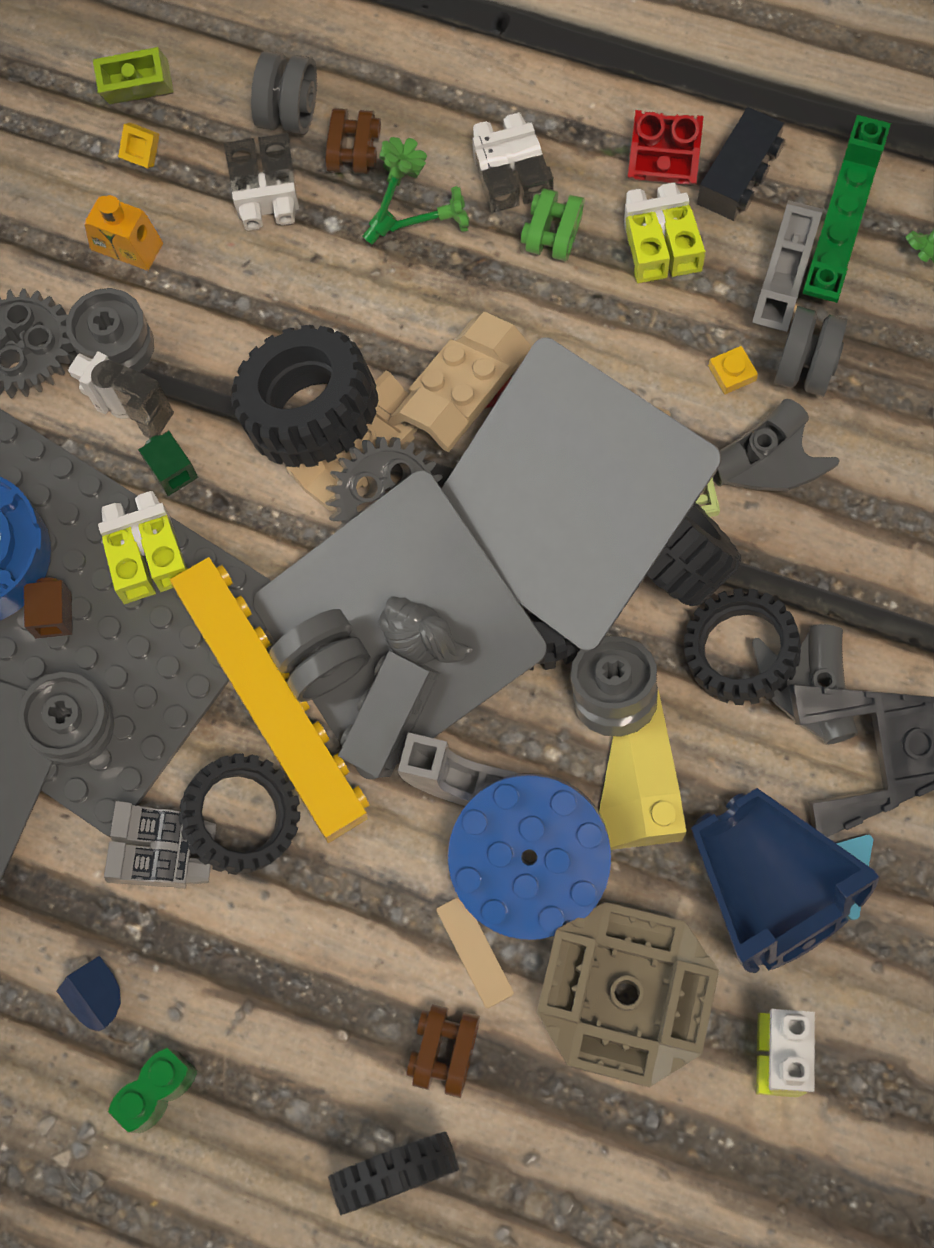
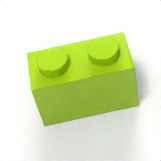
[92,47,173,104]

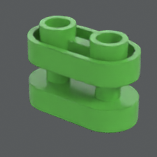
[521,188,585,261]

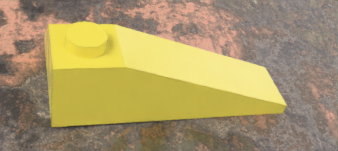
[599,690,686,850]

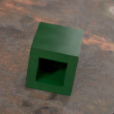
[138,430,198,496]

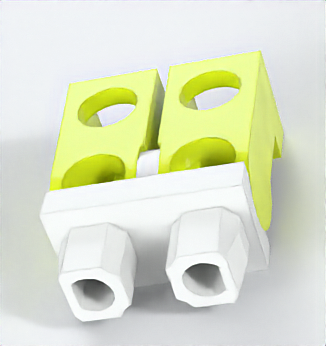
[624,182,706,284]
[98,491,188,604]
[756,1009,815,1098]

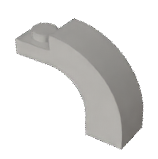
[752,200,823,332]
[398,733,521,806]

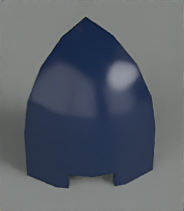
[56,956,121,1031]

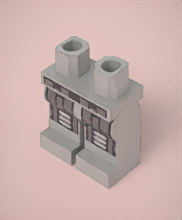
[104,801,216,889]

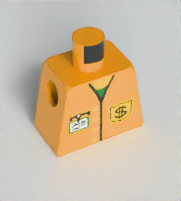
[85,195,163,271]

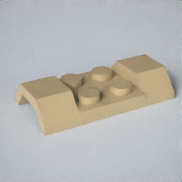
[389,312,531,452]
[286,370,419,511]

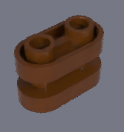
[326,108,381,174]
[406,1004,480,1098]

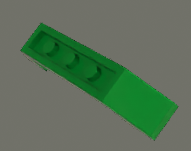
[802,115,891,303]

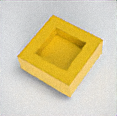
[118,122,160,168]
[708,345,758,395]

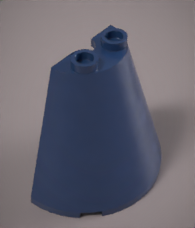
[691,788,880,973]

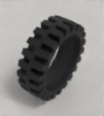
[684,588,801,705]
[179,753,301,875]
[328,1131,460,1215]

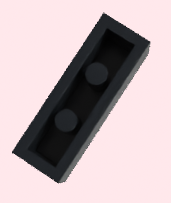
[697,107,785,221]

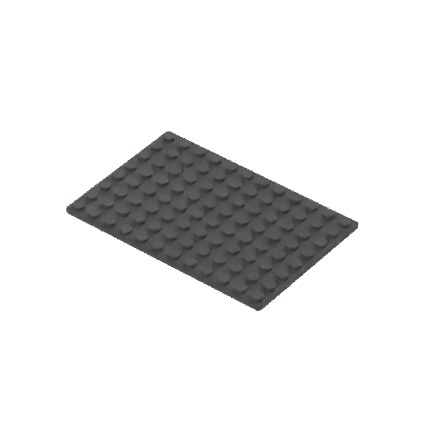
[0,409,271,837]

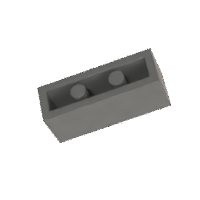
[338,651,441,778]

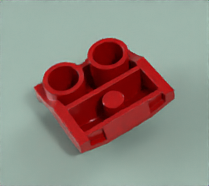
[627,110,704,185]

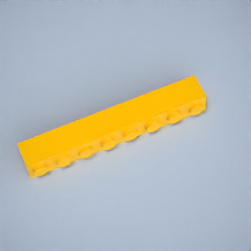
[169,557,370,843]

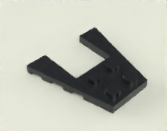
[789,685,934,837]

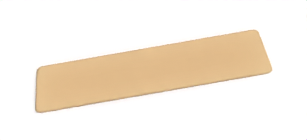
[437,897,514,1008]

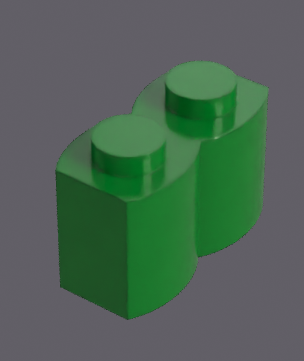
[108,1048,197,1133]

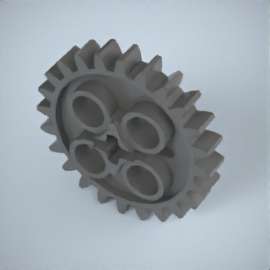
[0,288,75,398]
[326,437,443,531]

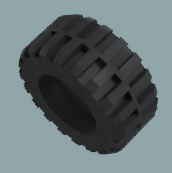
[231,325,378,468]
[647,503,741,606]

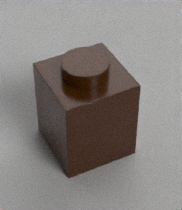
[24,577,72,639]

